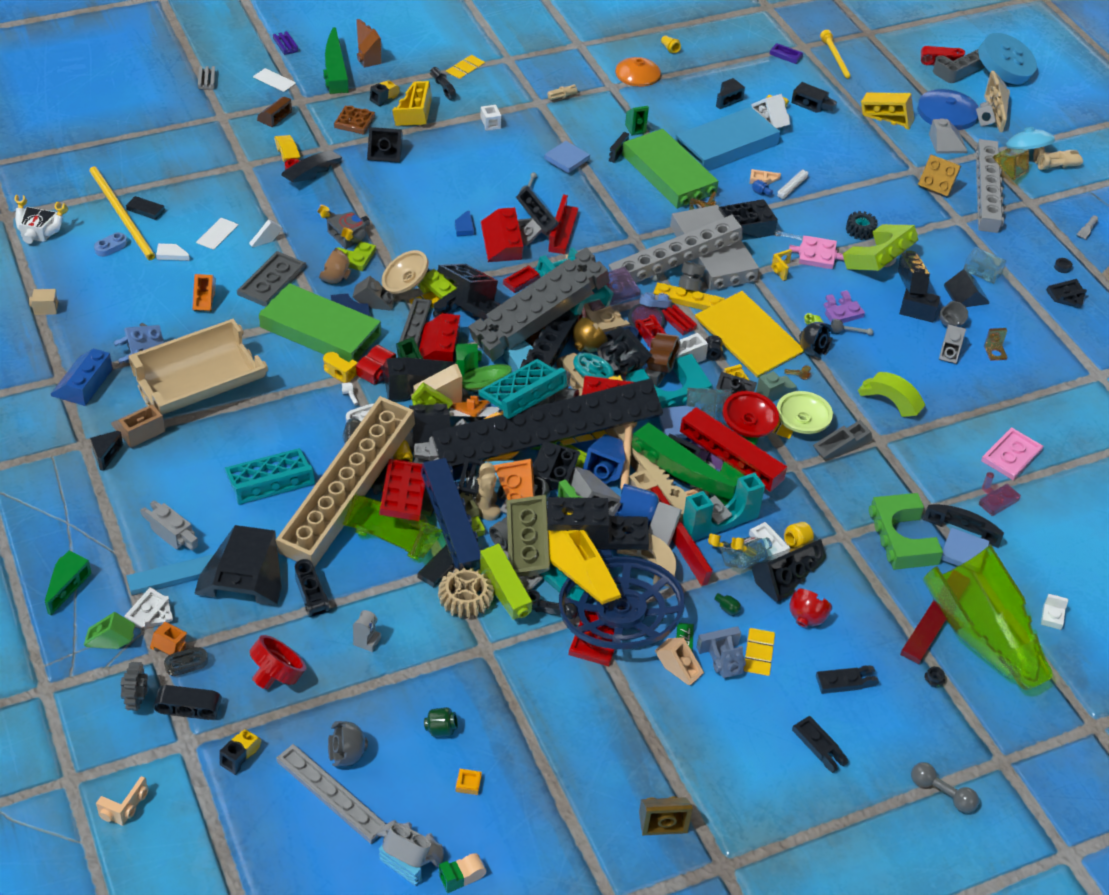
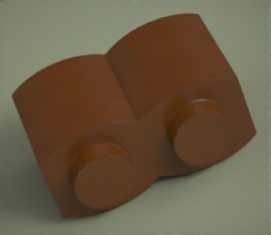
[646,333,681,373]

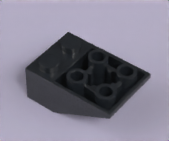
[718,199,778,238]

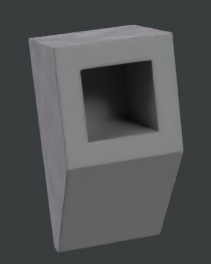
[939,324,966,363]

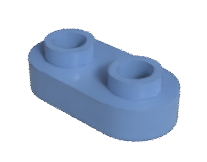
[94,232,127,257]
[639,292,672,308]

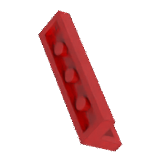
[548,194,579,254]

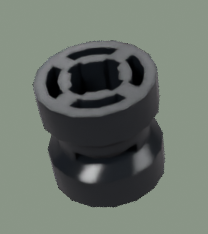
[705,335,723,361]

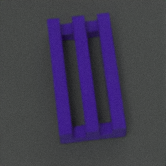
[273,31,298,55]
[770,43,803,64]

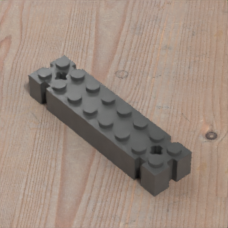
[468,247,610,362]

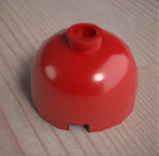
[789,588,833,628]

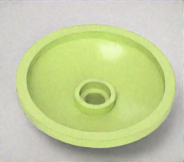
[777,391,833,434]

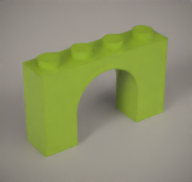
[843,224,918,271]

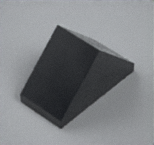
[90,431,123,471]

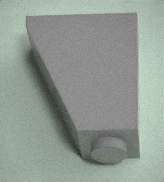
[568,466,621,516]

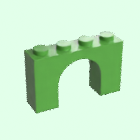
[869,493,943,570]

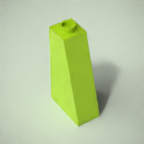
[480,543,532,620]

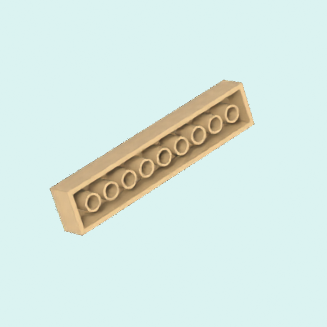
[276,396,415,568]

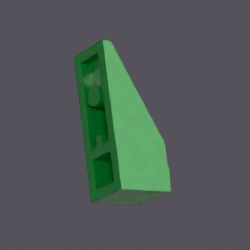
[45,550,92,615]

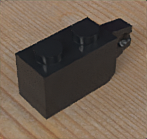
[791,82,837,113]

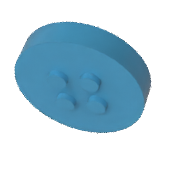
[978,33,1037,85]

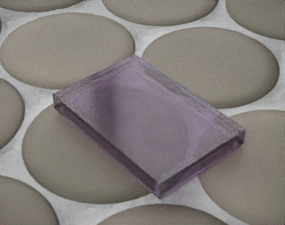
[588,266,641,312]

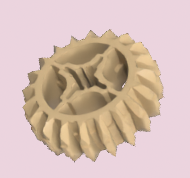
[438,567,494,619]

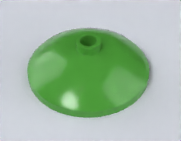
[462,364,513,393]

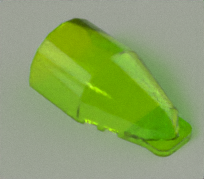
[923,545,1053,690]

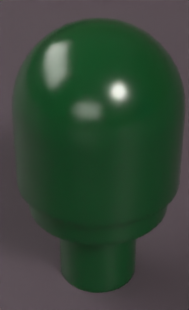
[714,593,741,615]

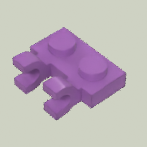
[823,290,865,323]

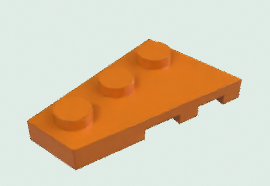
[493,459,535,500]

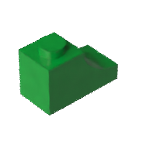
[455,344,482,377]

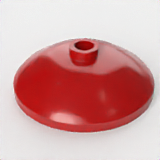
[722,391,779,437]

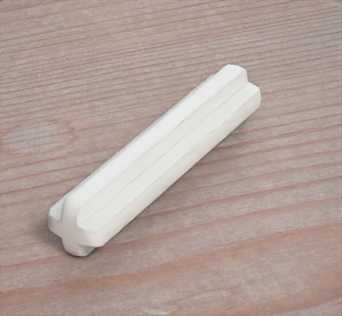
[777,170,808,199]

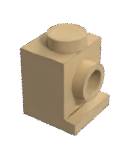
[628,470,658,491]

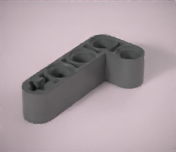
[933,49,985,83]

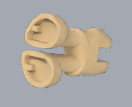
[1034,147,1083,170]
[475,462,501,521]

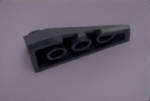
[382,357,455,402]

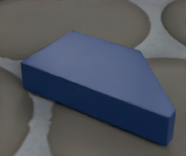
[455,211,474,236]

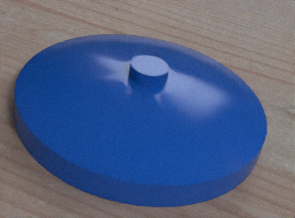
[917,89,978,130]

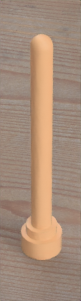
[620,422,637,490]

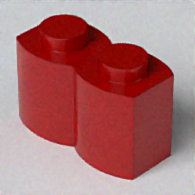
[356,345,396,384]

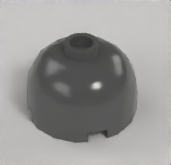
[328,721,368,766]

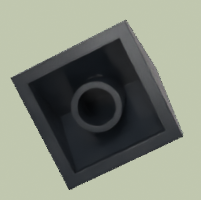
[944,269,989,307]

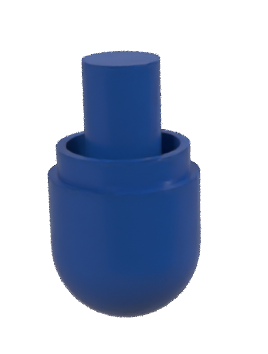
[752,180,773,196]

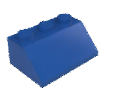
[51,348,113,406]

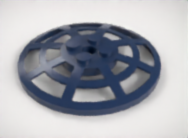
[559,557,685,649]

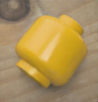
[784,522,814,548]

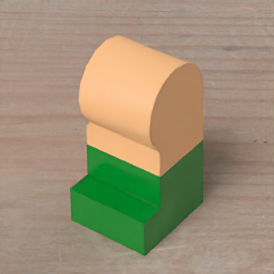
[439,853,487,894]

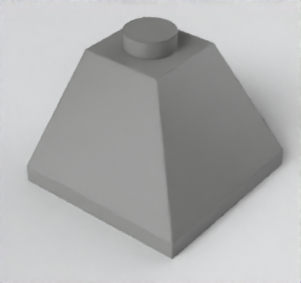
[929,119,967,154]

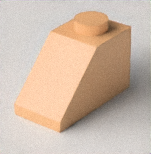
[655,638,704,685]

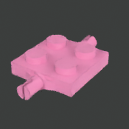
[789,235,844,269]

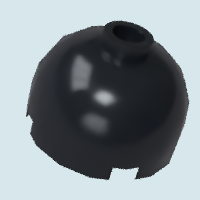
[799,322,833,359]

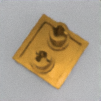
[918,154,961,196]

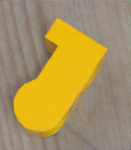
[323,352,358,383]

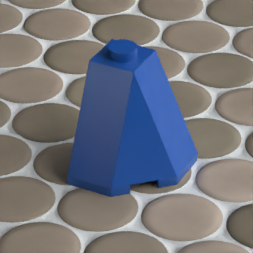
[583,434,625,484]

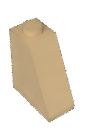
[411,364,462,403]

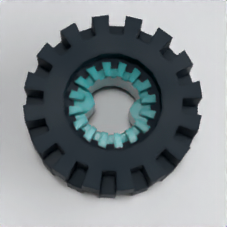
[846,211,878,240]

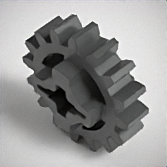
[121,662,148,711]

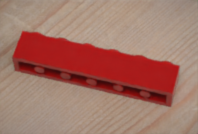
[680,407,787,492]

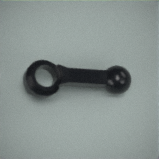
[526,590,578,619]

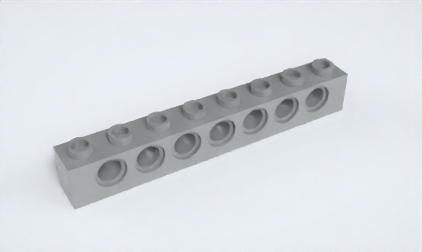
[976,139,1004,233]
[608,215,742,289]

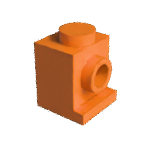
[150,622,187,656]

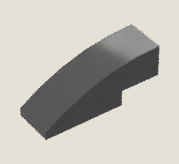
[813,420,872,459]

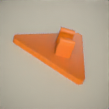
[450,396,490,417]

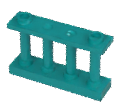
[536,247,614,315]

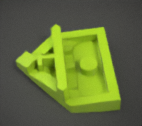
[411,382,453,409]

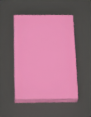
[981,427,1044,480]

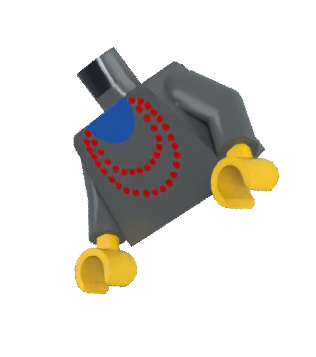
[317,205,370,249]

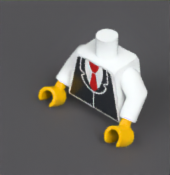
[14,195,68,244]

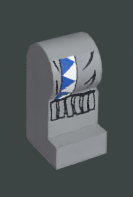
[353,610,381,652]

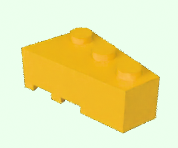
[392,81,432,126]
[861,92,914,130]

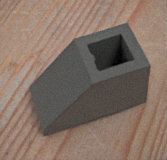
[352,276,395,311]

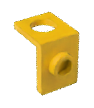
[771,249,792,281]

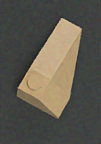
[984,71,1010,132]

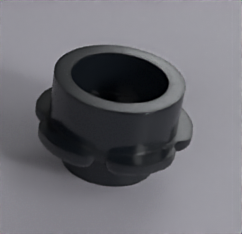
[924,666,945,686]

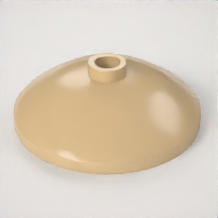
[382,250,429,294]

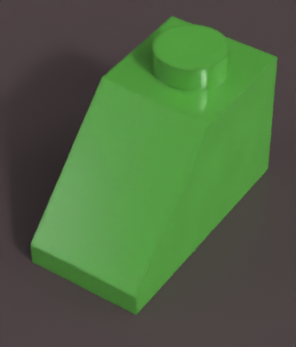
[84,612,135,649]

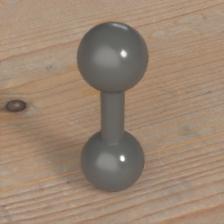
[911,762,979,813]

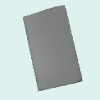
[648,502,682,546]

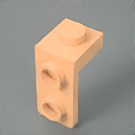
[96,776,148,826]

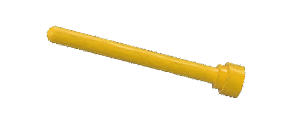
[820,30,851,79]

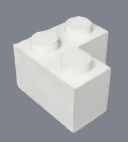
[751,94,790,129]

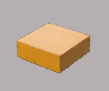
[456,769,482,795]

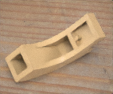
[617,533,676,587]

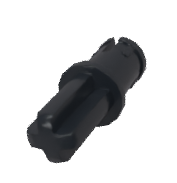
[430,67,451,87]

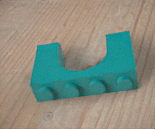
[625,354,712,408]
[682,472,765,541]

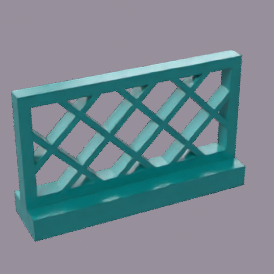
[478,359,568,419]
[225,448,315,505]

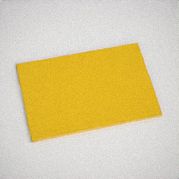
[695,291,804,378]

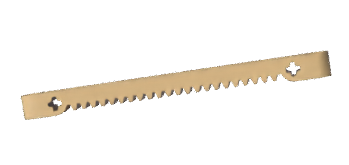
[556,353,688,522]

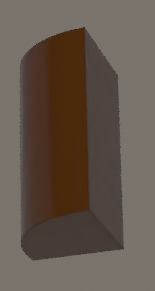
[257,97,292,127]

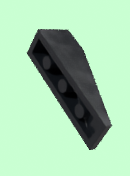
[516,185,559,235]

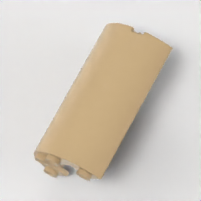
[128,319,268,415]

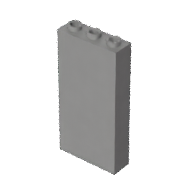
[670,205,759,290]

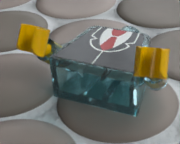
[708,533,772,569]

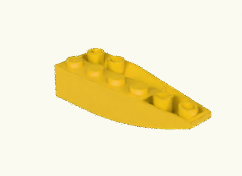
[548,513,621,604]

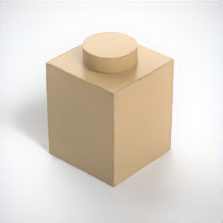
[29,289,59,315]

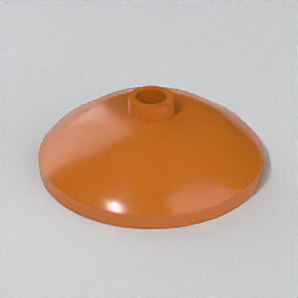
[615,57,661,87]

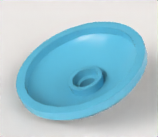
[1006,127,1055,150]

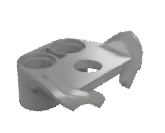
[376,820,444,867]

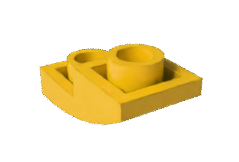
[274,135,300,162]

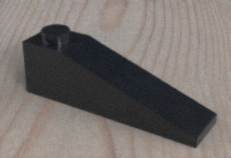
[750,539,826,602]

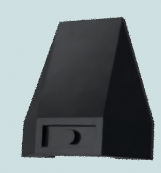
[194,525,282,606]

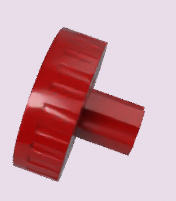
[249,635,306,690]

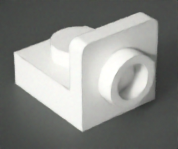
[1041,594,1068,630]

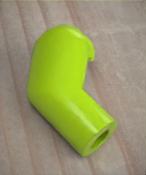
[804,313,824,325]

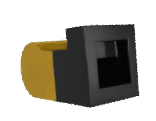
[370,80,400,106]
[220,729,261,775]

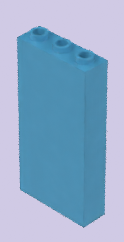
[675,107,780,171]

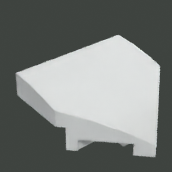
[124,587,173,630]

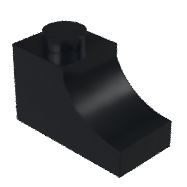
[716,78,745,109]

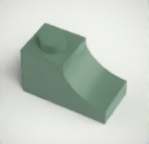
[756,371,797,402]

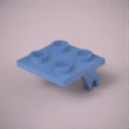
[114,325,164,364]

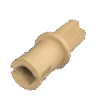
[547,84,578,100]

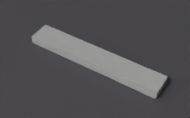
[276,744,386,844]

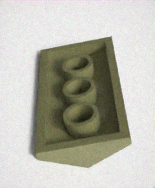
[506,495,550,577]

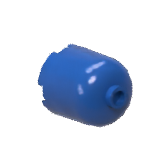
[615,484,660,527]

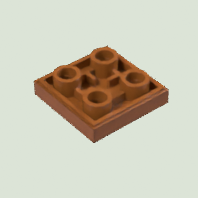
[334,106,375,134]

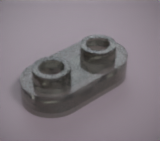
[164,647,208,676]

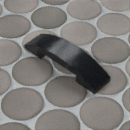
[923,504,1004,548]

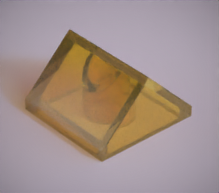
[992,148,1029,181]

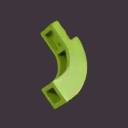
[858,372,925,417]

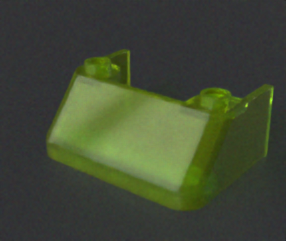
[343,494,442,560]

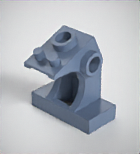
[696,626,746,678]

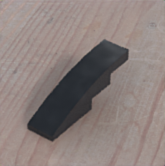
[281,150,342,183]

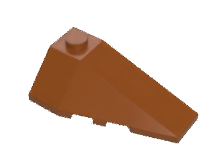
[357,19,381,68]

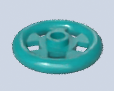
[573,353,614,379]

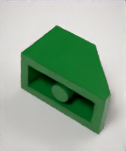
[625,106,649,136]

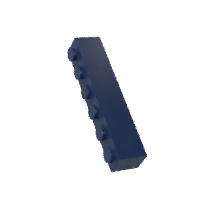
[421,458,483,571]

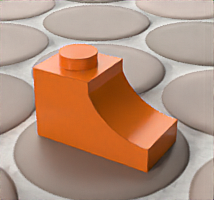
[192,274,216,311]

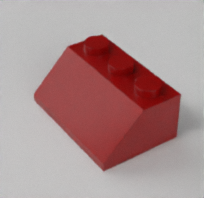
[481,207,523,262]
[419,313,460,362]

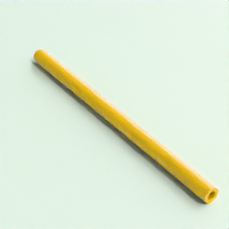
[89,166,155,260]

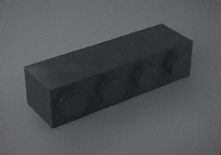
[898,251,930,294]

